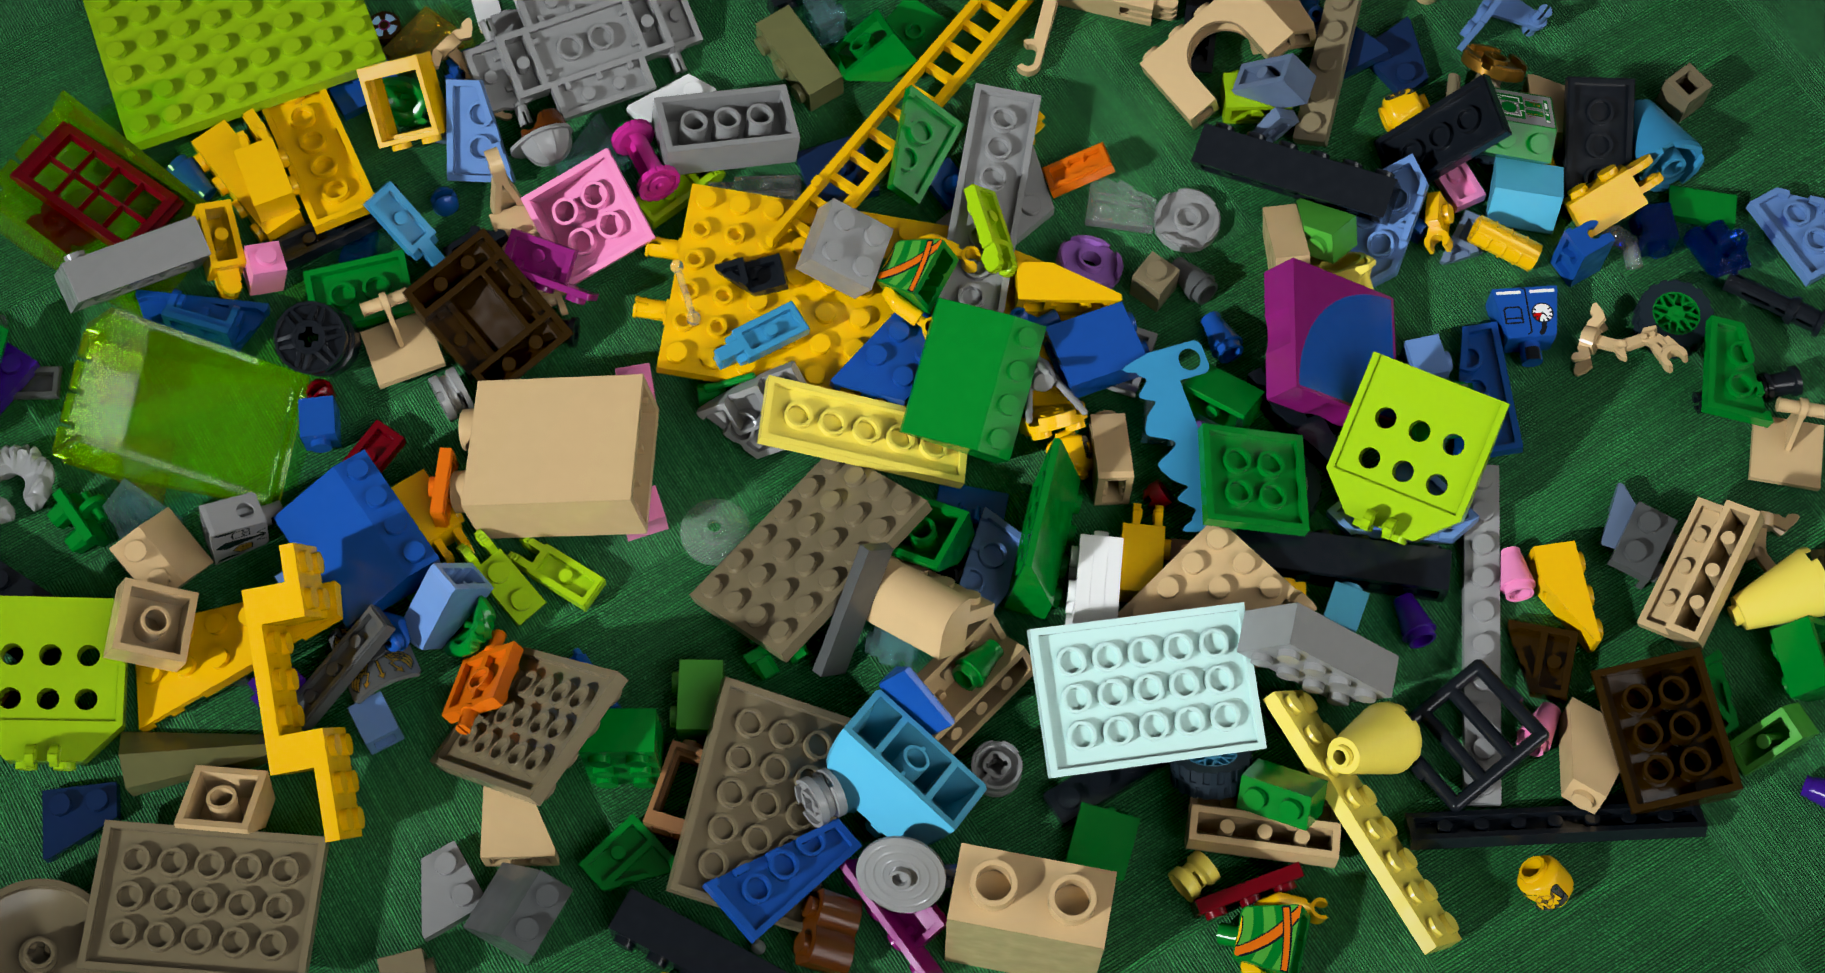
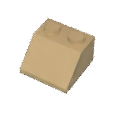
[109,507,214,589]
[174,765,276,834]

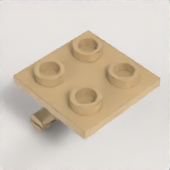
[359,287,446,389]
[1748,397,1825,491]

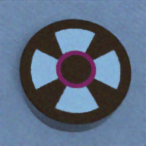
[371,11,402,45]

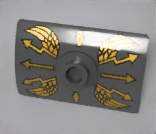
[328,606,421,704]

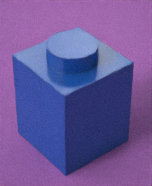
[298,395,342,453]

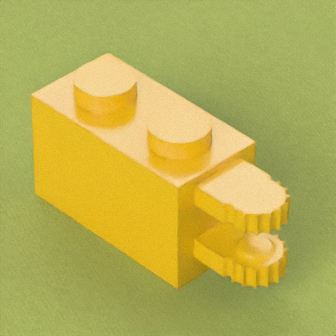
[233,123,302,222]
[1562,154,1664,238]
[192,199,247,300]
[391,469,475,563]
[1119,503,1171,603]

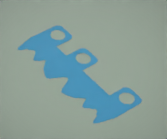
[1122,340,1209,532]

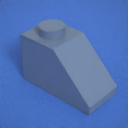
[1232,53,1316,108]

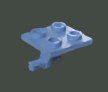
[1457,0,1552,52]

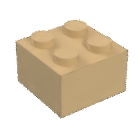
[103,577,199,672]

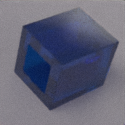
[1629,202,1680,259]

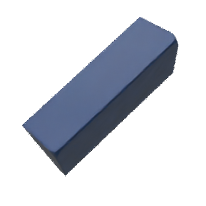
[879,666,955,735]

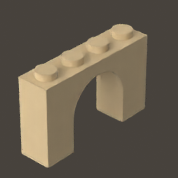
[1140,0,1296,130]

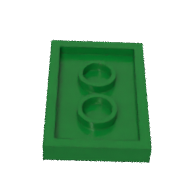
[303,249,415,337]

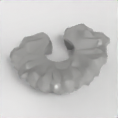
[0,444,56,524]

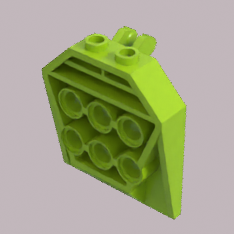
[1326,351,1510,546]
[0,596,128,771]

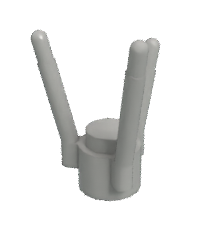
[1025,355,1088,424]

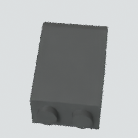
[463,862,573,966]

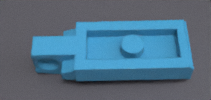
[362,181,446,269]
[713,301,810,370]

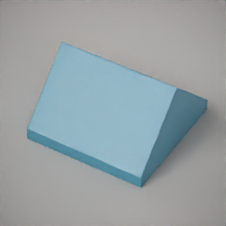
[1485,157,1564,235]

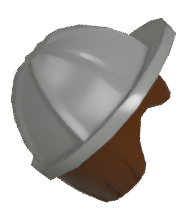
[510,108,573,167]

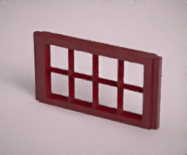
[10,121,185,246]

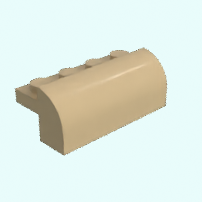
[1637,497,1765,650]
[866,556,995,660]
[917,614,1033,755]
[1184,795,1341,868]

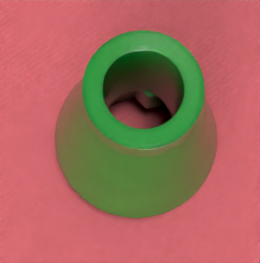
[952,639,1004,691]

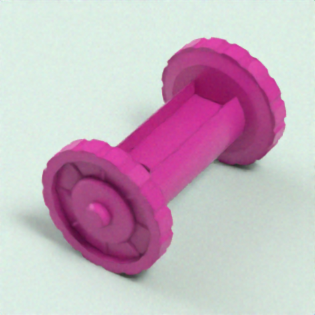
[611,119,680,202]

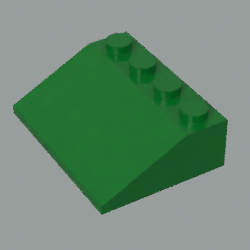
[899,298,1047,464]
[1004,437,1083,619]

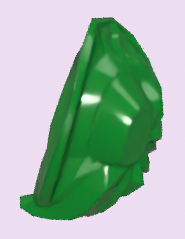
[383,76,429,127]
[443,595,496,657]

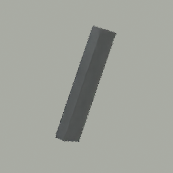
[812,542,894,677]
[296,604,396,731]

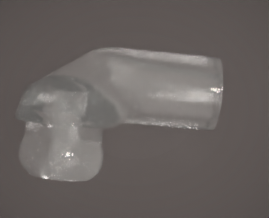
[1602,225,1643,270]

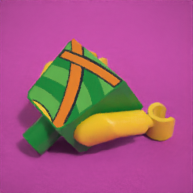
[876,233,981,340]
[1217,892,1328,973]

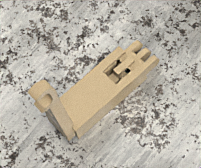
[1017,0,1178,77]
[484,147,569,316]

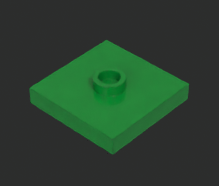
[886,0,960,79]

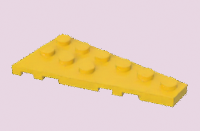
[136,581,343,732]

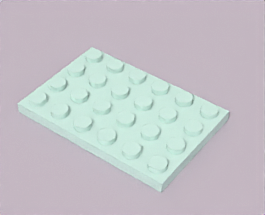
[1027,602,1267,779]

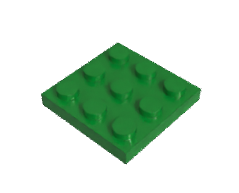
[1198,423,1310,537]

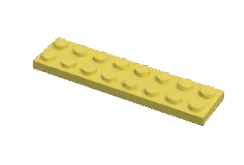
[1263,690,1463,955]

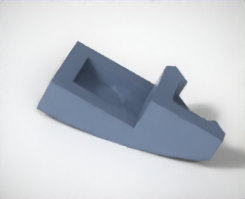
[1253,107,1299,143]
[1439,209,1484,265]
[1599,483,1636,549]

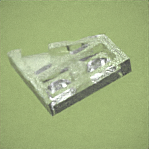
[1085,177,1157,234]

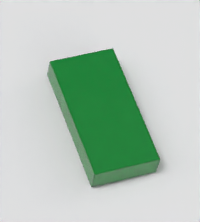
[1665,185,1737,230]

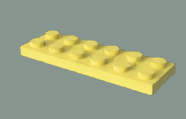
[757,375,967,489]

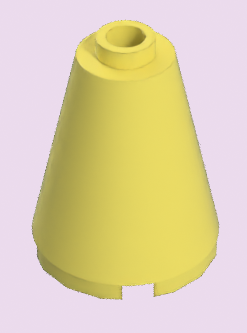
[1727,547,1825,630]
[1327,701,1422,775]

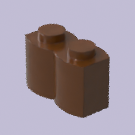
[793,888,862,973]

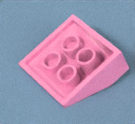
[521,148,656,285]

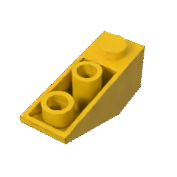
[1526,540,1604,653]

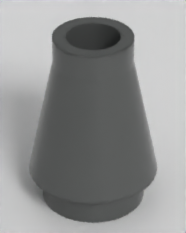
[1171,257,1218,305]

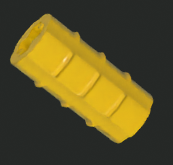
[1467,215,1543,271]

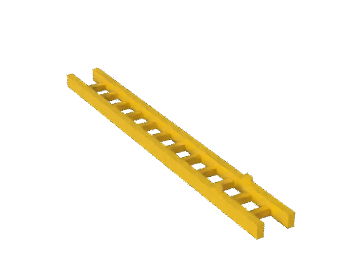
[765,0,1034,260]

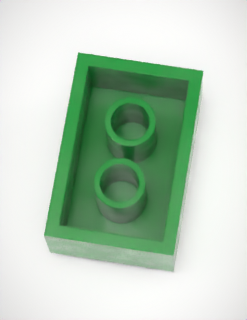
[579,708,666,789]

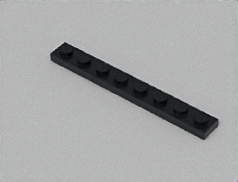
[1404,803,1708,850]

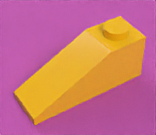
[1013,259,1122,315]

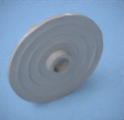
[856,836,946,913]

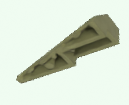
[118,732,268,797]

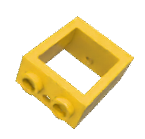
[356,51,446,152]

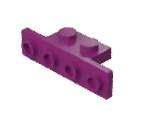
[504,228,599,305]
[839,858,947,973]

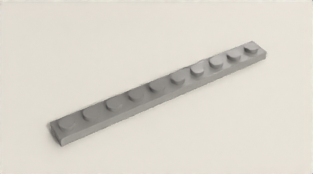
[1462,465,1502,808]

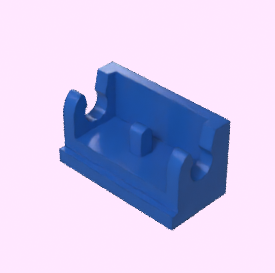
[1550,220,1616,288]
[161,289,247,348]

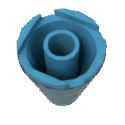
[1632,99,1705,192]

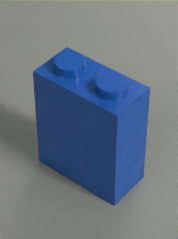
[1042,301,1150,401]

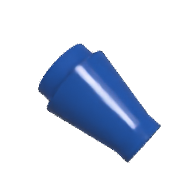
[166,154,217,203]
[1201,311,1244,363]

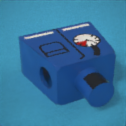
[1485,285,1557,367]

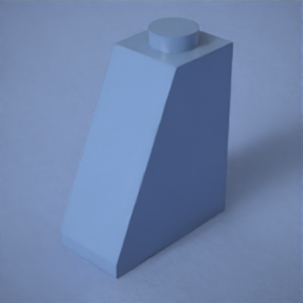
[404,563,494,650]

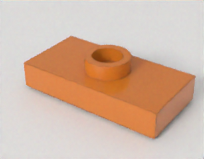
[1041,142,1115,199]
[428,447,459,528]

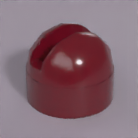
[306,379,336,398]
[1143,479,1173,510]

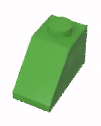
[1296,198,1357,264]
[1729,702,1819,776]

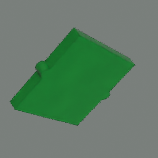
[1065,802,1141,882]

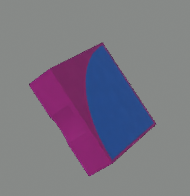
[1264,257,1397,429]

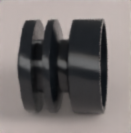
[273,301,361,378]

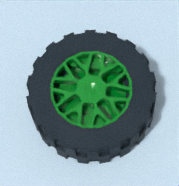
[1632,279,1714,359]

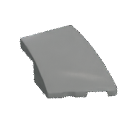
[696,361,807,459]

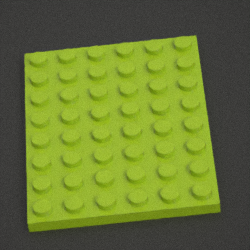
[83,0,387,153]

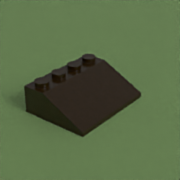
[1590,647,1743,815]

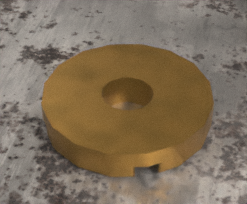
[1461,43,1528,83]

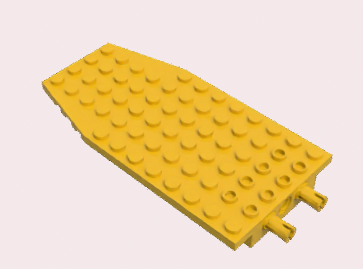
[632,183,1079,410]

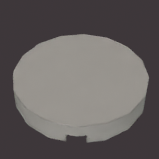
[1153,188,1221,253]

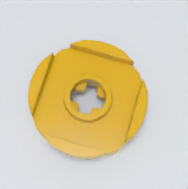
[1019,401,1088,441]

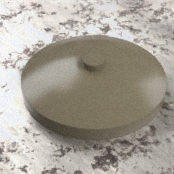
[0,878,101,973]

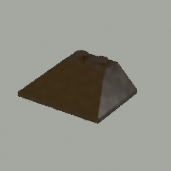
[402,227,574,385]

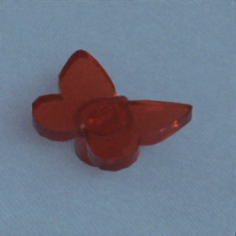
[26,194,97,258]

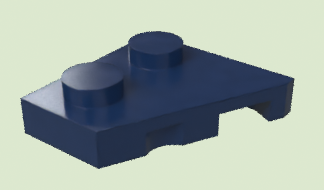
[1369,17,1429,93]

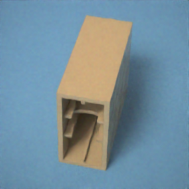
[450,374,659,539]
[944,843,1117,973]

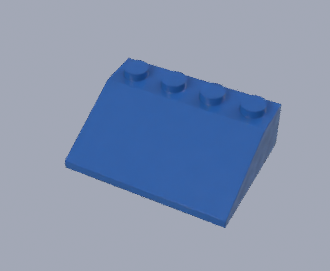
[273,449,440,630]

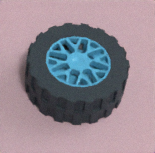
[1170,751,1252,800]

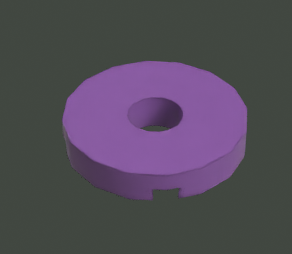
[1055,235,1124,289]

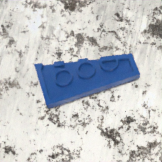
[1453,321,1523,457]
[702,818,862,944]

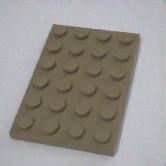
[689,458,932,663]
[429,646,628,806]
[666,677,851,933]
[76,820,330,973]

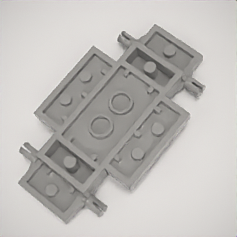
[462,0,703,128]

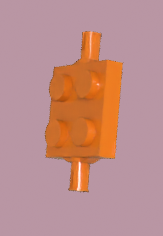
[441,629,524,735]

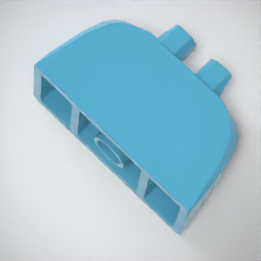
[826,690,987,845]

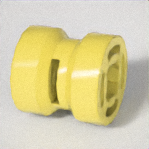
[1168,850,1220,902]

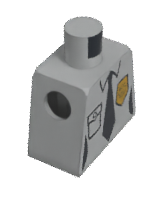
[198,492,283,565]

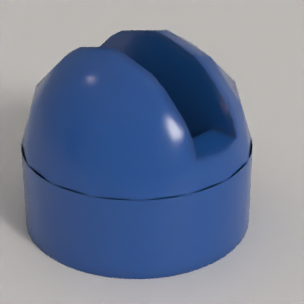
[431,186,459,216]

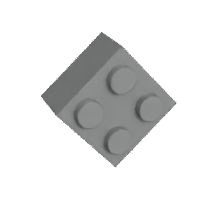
[795,198,894,299]

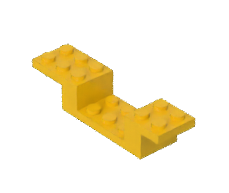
[241,543,365,842]

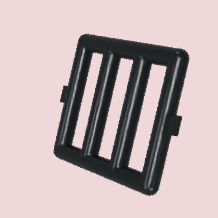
[1407,659,1549,812]

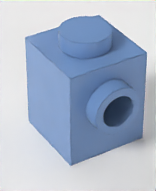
[1400,334,1453,379]

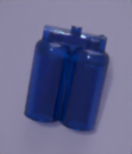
[1683,220,1752,278]

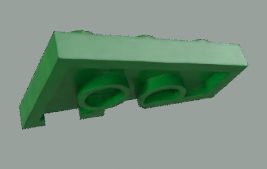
[887,85,964,207]
[1701,315,1774,428]

